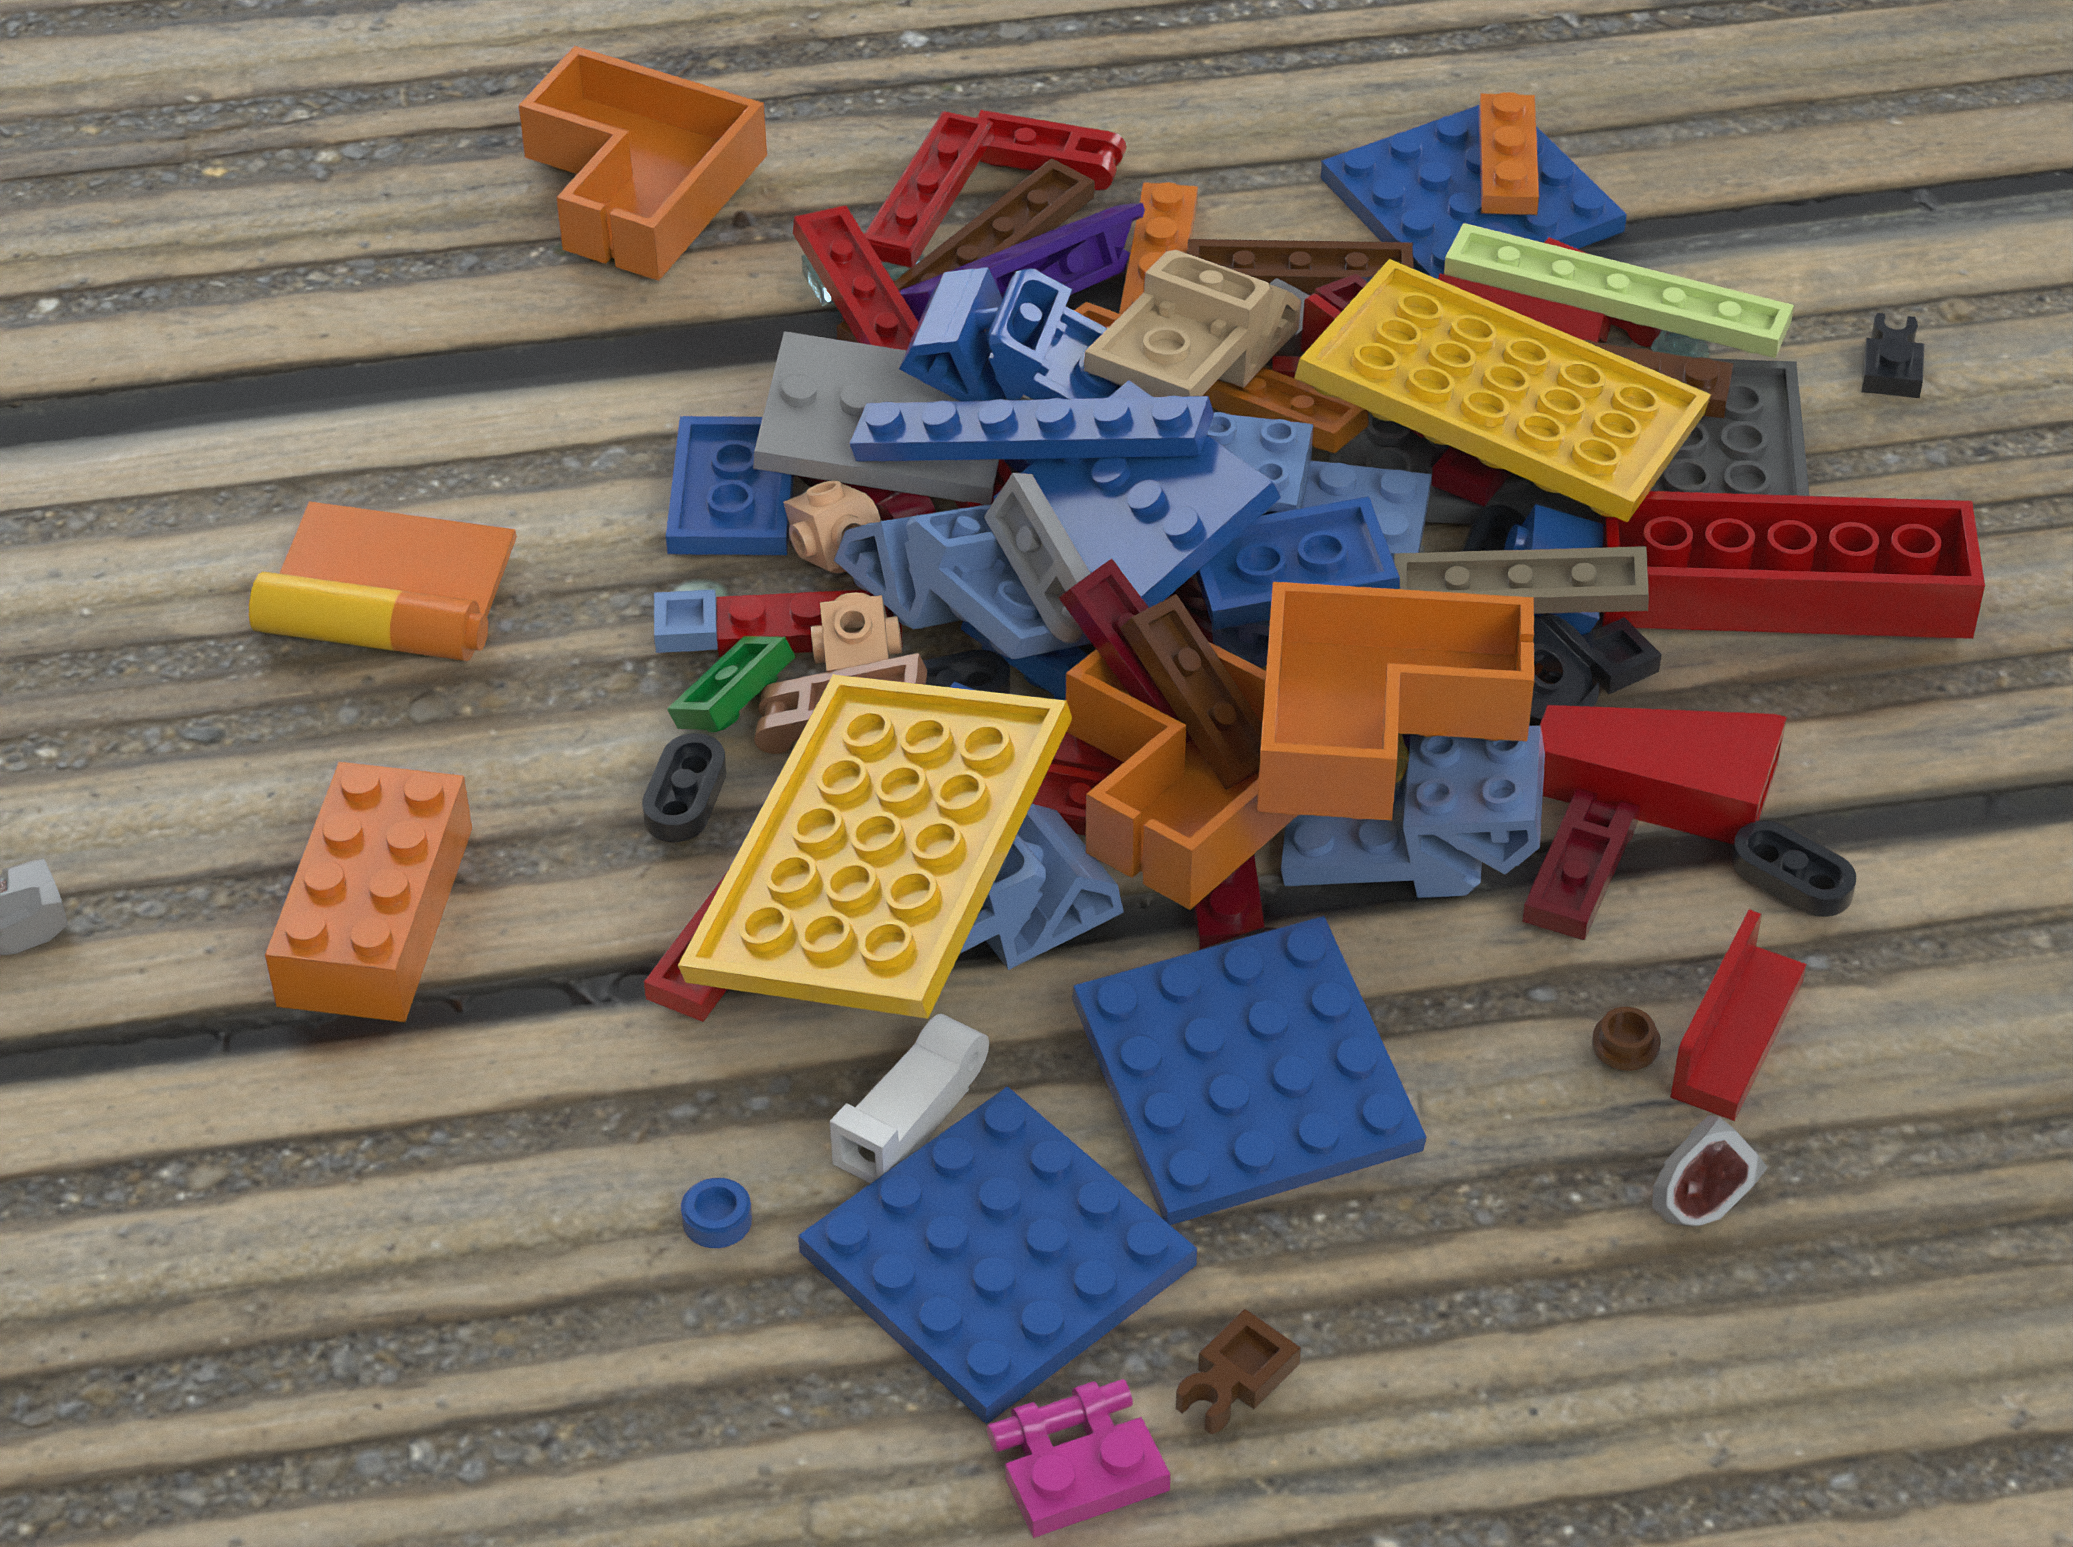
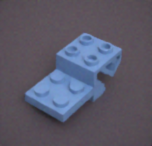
[1207,412,1432,561]
[834,505,1091,659]
[1281,725,1545,898]
[960,804,1124,970]

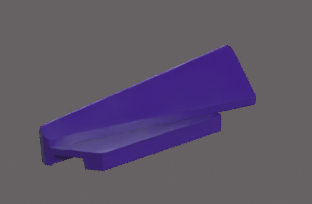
[900,202,1145,322]

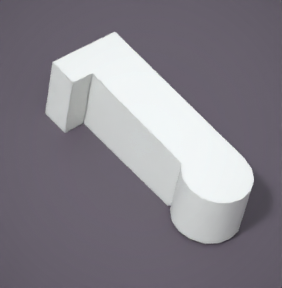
[830,1013,989,1184]

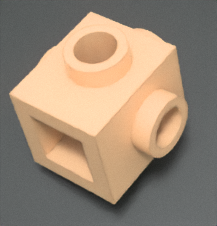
[783,481,880,573]
[811,593,902,672]

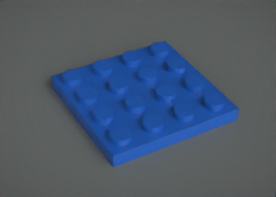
[1320,105,1627,279]
[1072,916,1427,1225]
[798,1086,1197,1425]

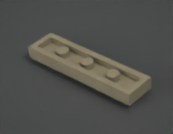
[1394,546,1649,614]

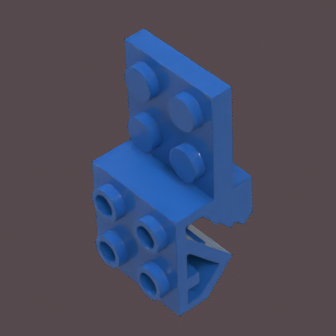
[899,267,1153,401]

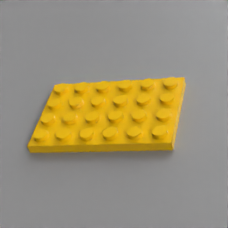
[1294,259,1711,522]
[678,674,1072,1019]

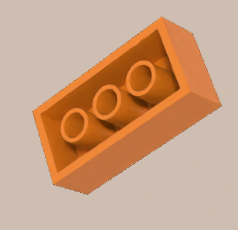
[265,762,472,1022]

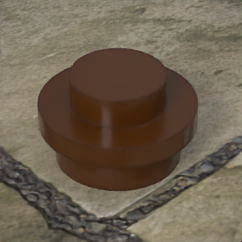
[1592,1007,1661,1071]

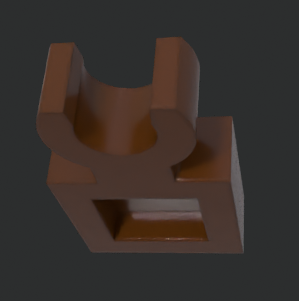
[1176,1309,1301,1434]

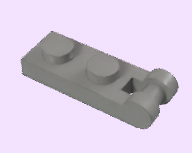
[984,473,1090,643]

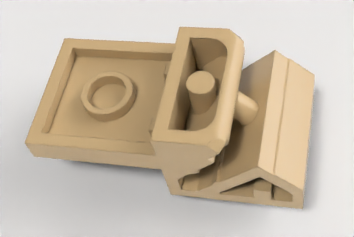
[1084,250,1301,397]

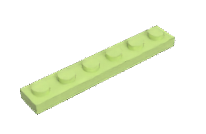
[1444,223,1794,358]

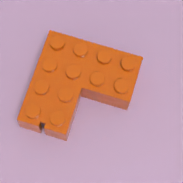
[518,46,767,281]
[1257,582,1534,821]
[1066,642,1298,910]

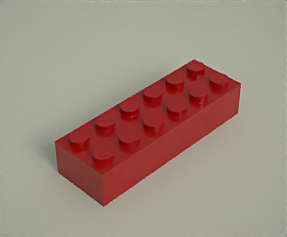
[1600,491,1985,639]

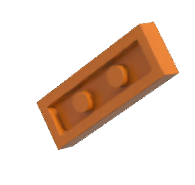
[1479,92,1539,215]

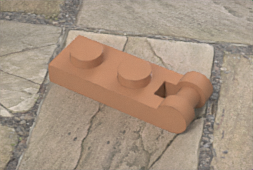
[754,653,927,754]

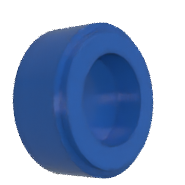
[681,1178,752,1248]

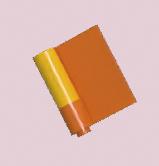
[249,501,517,661]

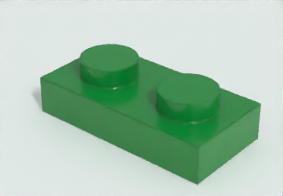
[667,636,795,733]

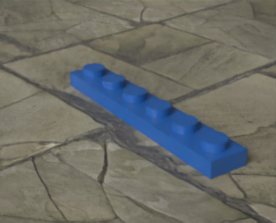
[849,395,1214,462]

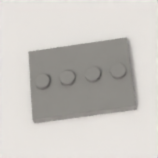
[753,331,999,505]

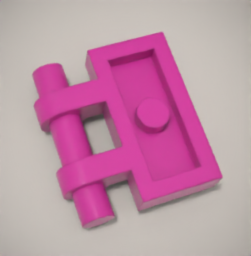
[986,1379,1170,1538]

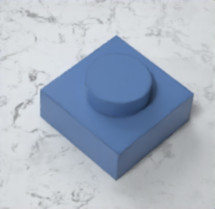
[654,589,718,653]

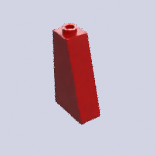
[1540,705,1787,844]

